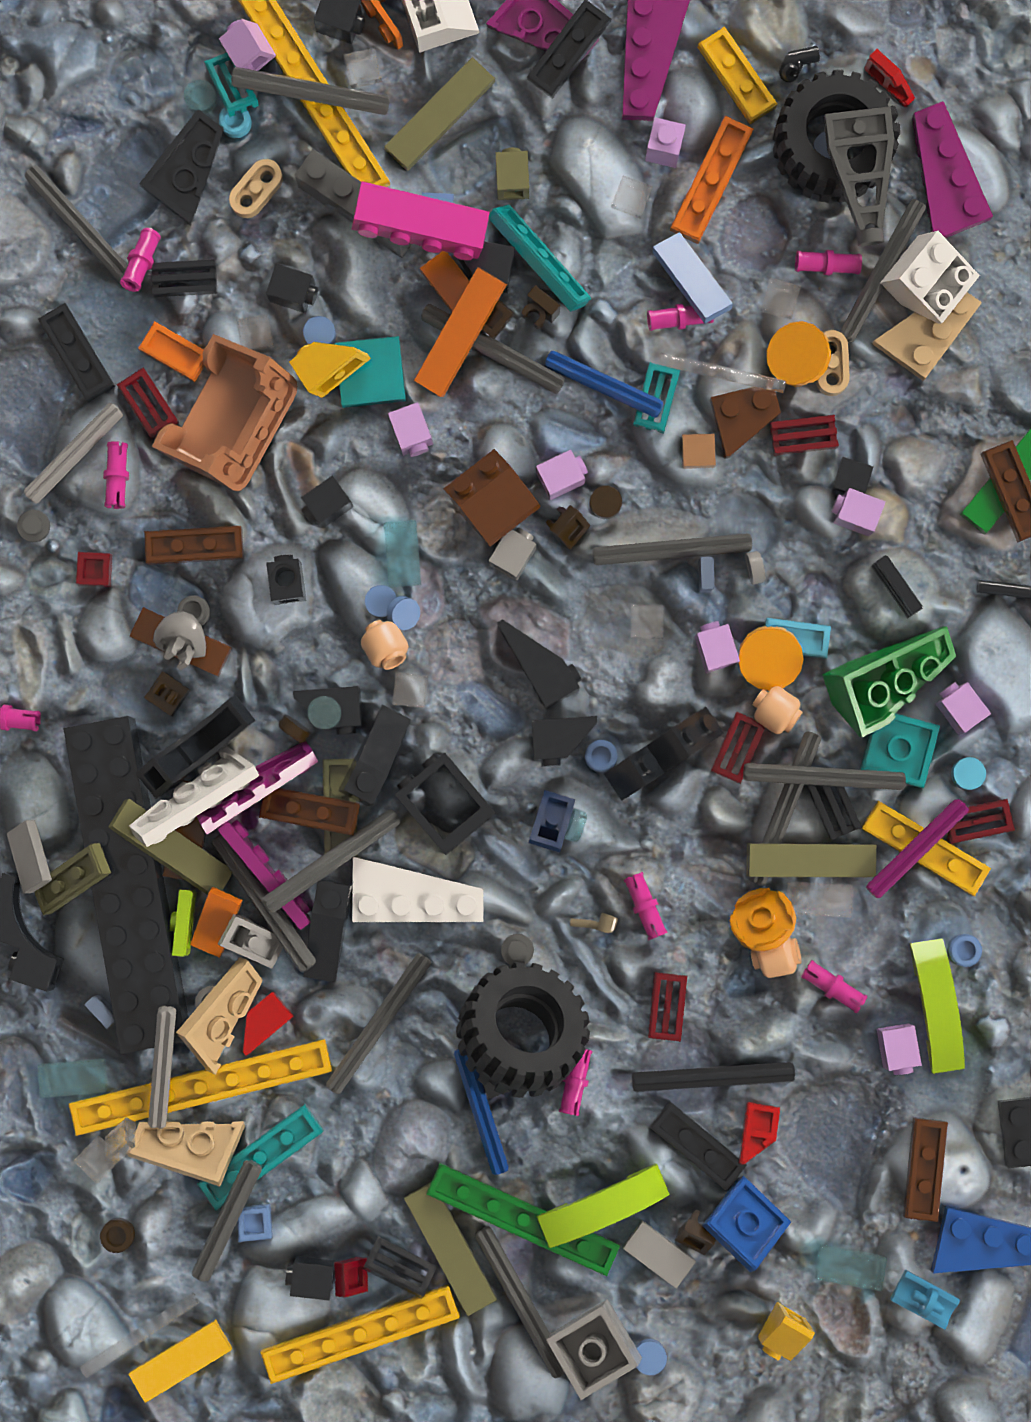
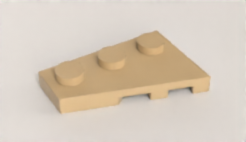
[872,292,982,381]
[176,957,263,1075]
[126,1121,245,1186]

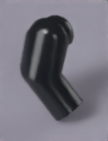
[779,46,820,82]

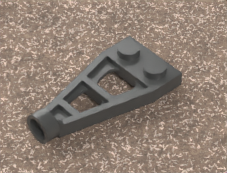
[823,106,894,246]

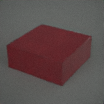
[76,552,113,587]
[334,1257,368,1298]

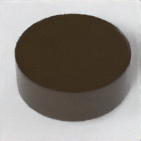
[590,486,622,519]
[278,714,311,743]
[100,1218,135,1253]

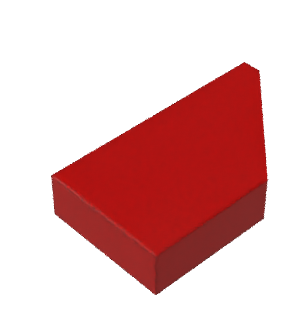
[864,49,915,107]
[243,991,294,1056]
[738,1102,780,1165]

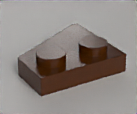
[710,382,781,459]

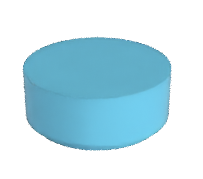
[219,107,252,138]
[951,757,986,790]

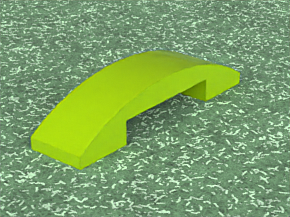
[909,938,965,1074]
[536,1164,670,1248]

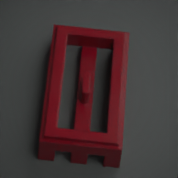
[116,367,179,440]
[770,415,839,456]
[710,712,765,784]
[948,799,1015,844]
[648,972,688,1042]

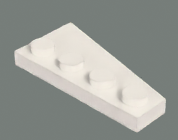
[129,746,259,847]
[352,857,483,922]

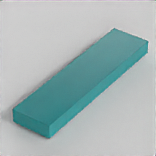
[488,204,591,312]
[197,1104,324,1210]

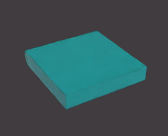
[335,336,406,408]
[860,713,940,789]

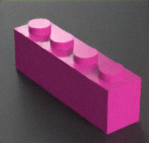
[351,181,490,260]

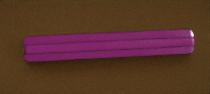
[866,799,969,898]

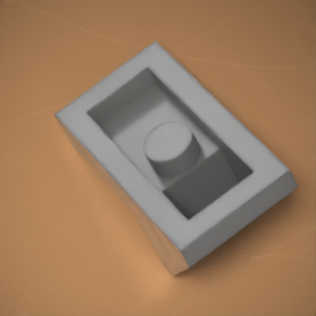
[218,914,283,968]

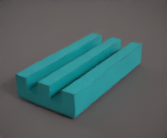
[204,52,259,117]
[633,362,680,434]

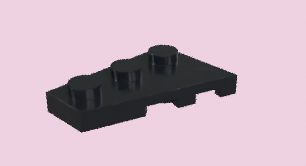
[139,109,224,226]

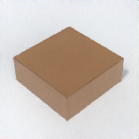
[681,434,716,469]

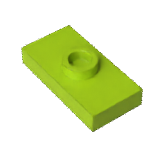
[170,889,197,957]

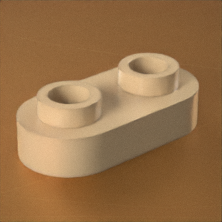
[229,159,283,218]
[816,330,850,396]

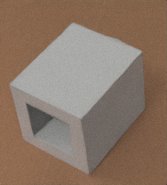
[489,528,536,582]

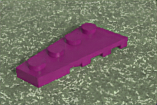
[622,0,690,121]
[912,101,993,238]
[197,741,318,835]
[217,818,311,930]

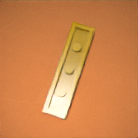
[860,801,991,896]

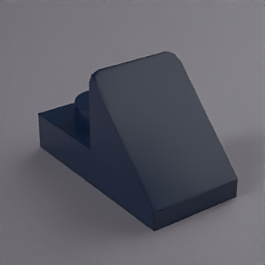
[528,790,576,853]

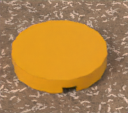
[767,321,831,387]
[738,626,804,691]
[729,888,796,951]

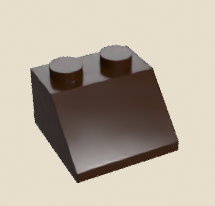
[443,449,541,547]

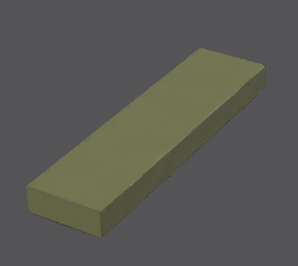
[384,57,495,171]
[108,799,232,895]
[746,843,876,877]
[404,1183,497,1316]

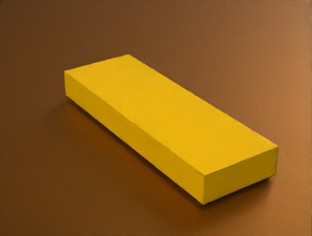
[697,26,777,124]
[128,1319,232,1403]

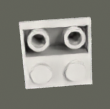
[401,0,479,53]
[880,231,980,324]

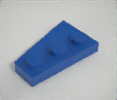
[931,1206,1031,1274]

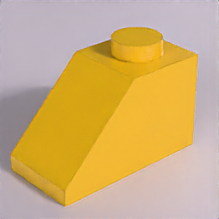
[289,342,371,398]
[758,1302,815,1361]

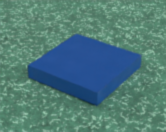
[702,1176,791,1273]

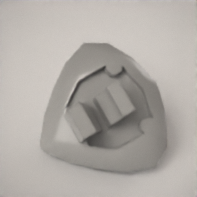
[153,611,206,670]

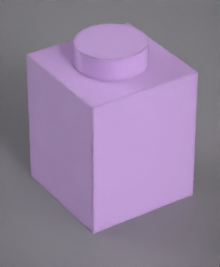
[219,19,276,71]
[645,118,686,168]
[388,402,433,457]
[536,450,588,501]
[831,488,886,537]
[695,621,740,673]
[935,682,991,735]
[876,1023,922,1075]

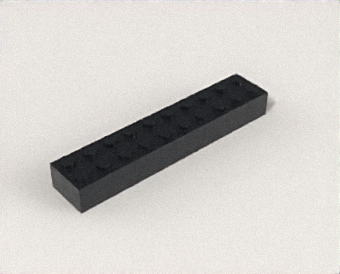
[63,716,189,1054]

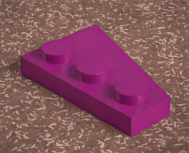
[486,0,599,60]

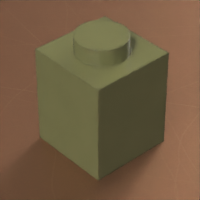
[495,147,529,200]

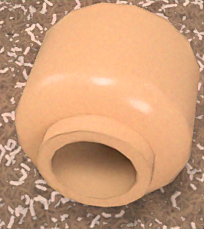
[361,620,409,670]
[752,686,803,734]
[751,937,802,978]

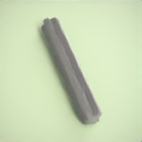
[24,403,123,504]
[148,1006,176,1129]

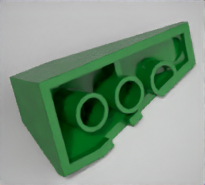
[822,626,956,737]

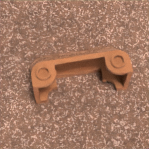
[152,334,298,491]

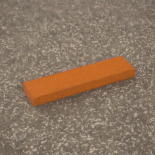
[670,116,754,244]
[414,267,507,397]

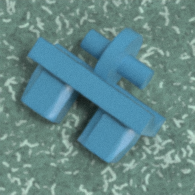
[890,1269,960,1330]

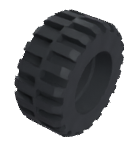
[772,70,900,203]
[456,962,590,1098]

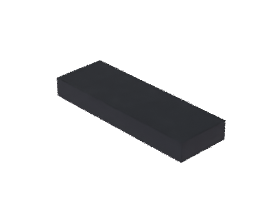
[527,0,611,99]
[38,303,115,402]
[649,1100,747,1191]

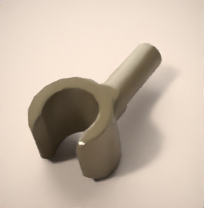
[570,913,618,933]

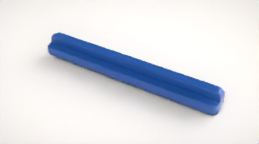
[545,351,663,418]
[454,1049,509,1175]

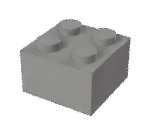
[546,1299,642,1400]

